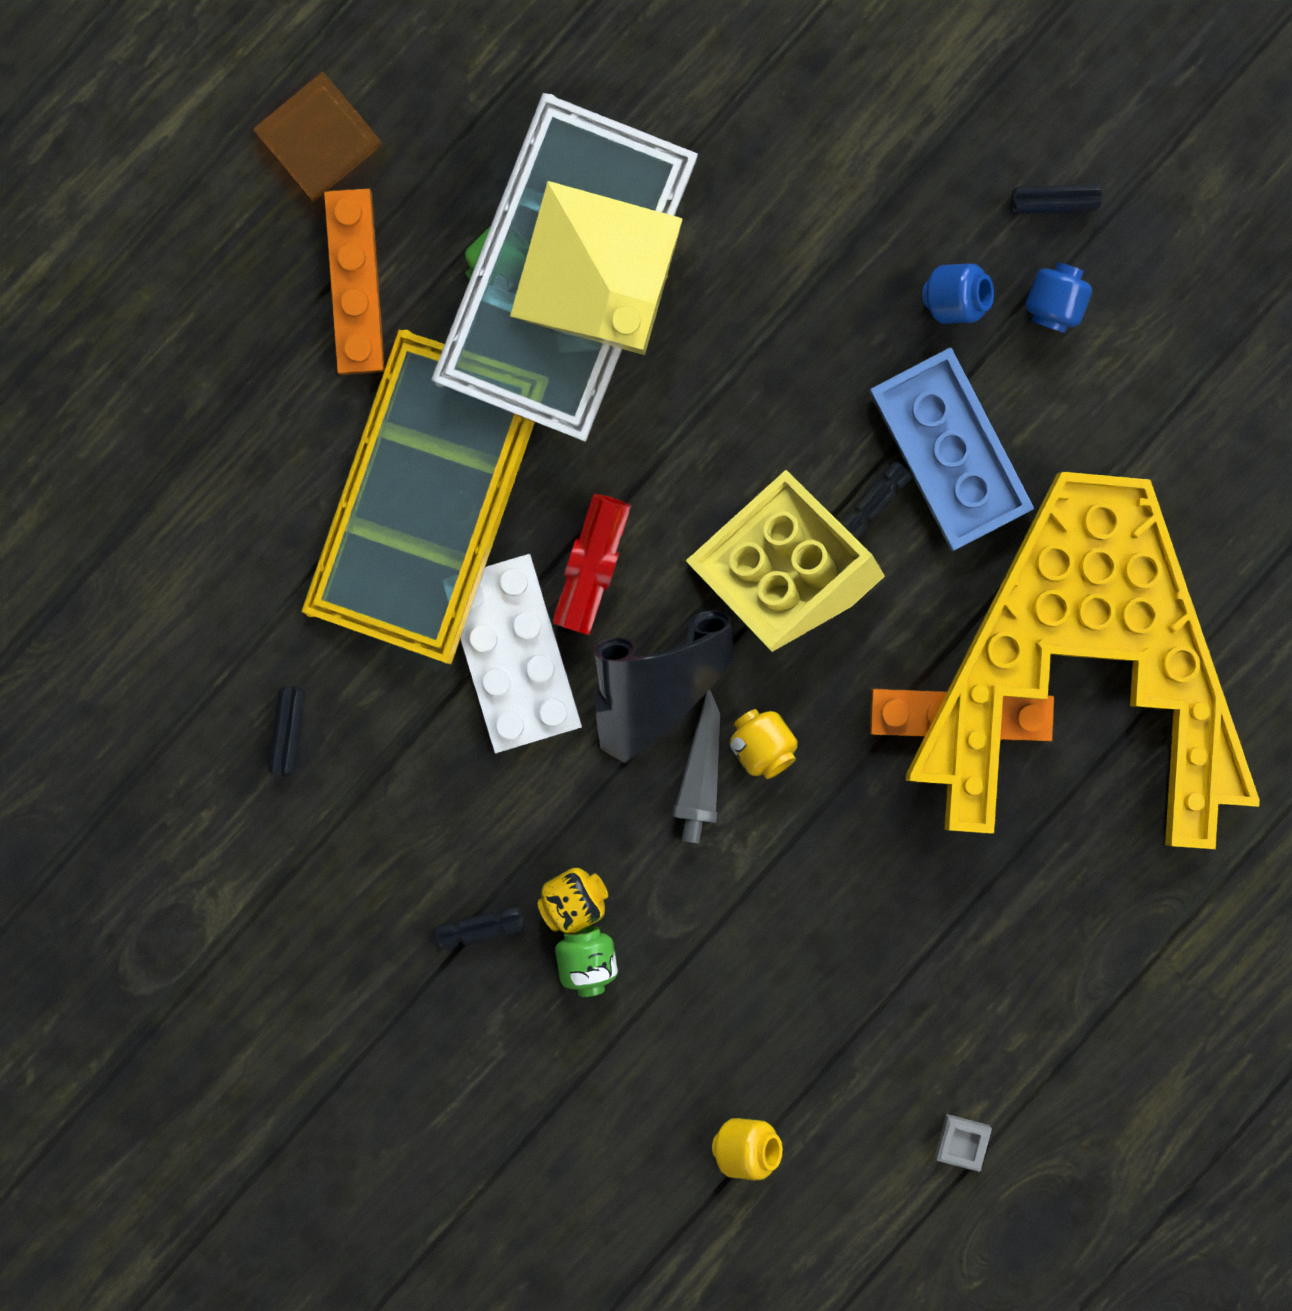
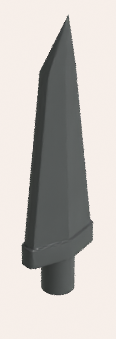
[672,689,720,844]

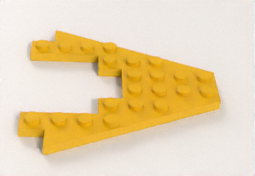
[906,472,1259,849]

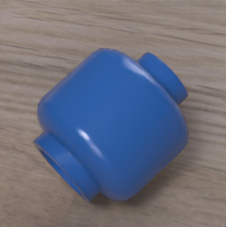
[1025,262,1093,333]
[922,263,994,324]

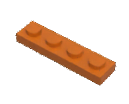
[324,188,385,375]
[870,689,1054,741]

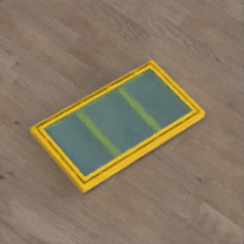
[301,330,550,664]

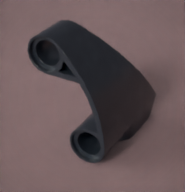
[594,610,734,763]

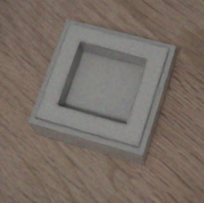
[935,1114,992,1172]

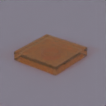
[253,71,383,202]

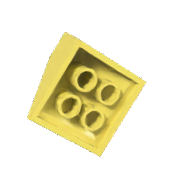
[510,181,683,355]
[686,470,885,652]

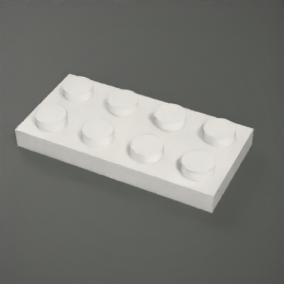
[443,554,582,753]

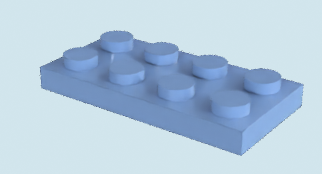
[869,347,1034,551]

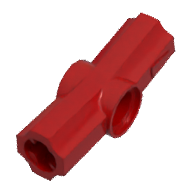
[553,493,631,635]

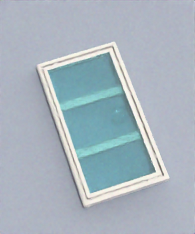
[431,93,698,442]

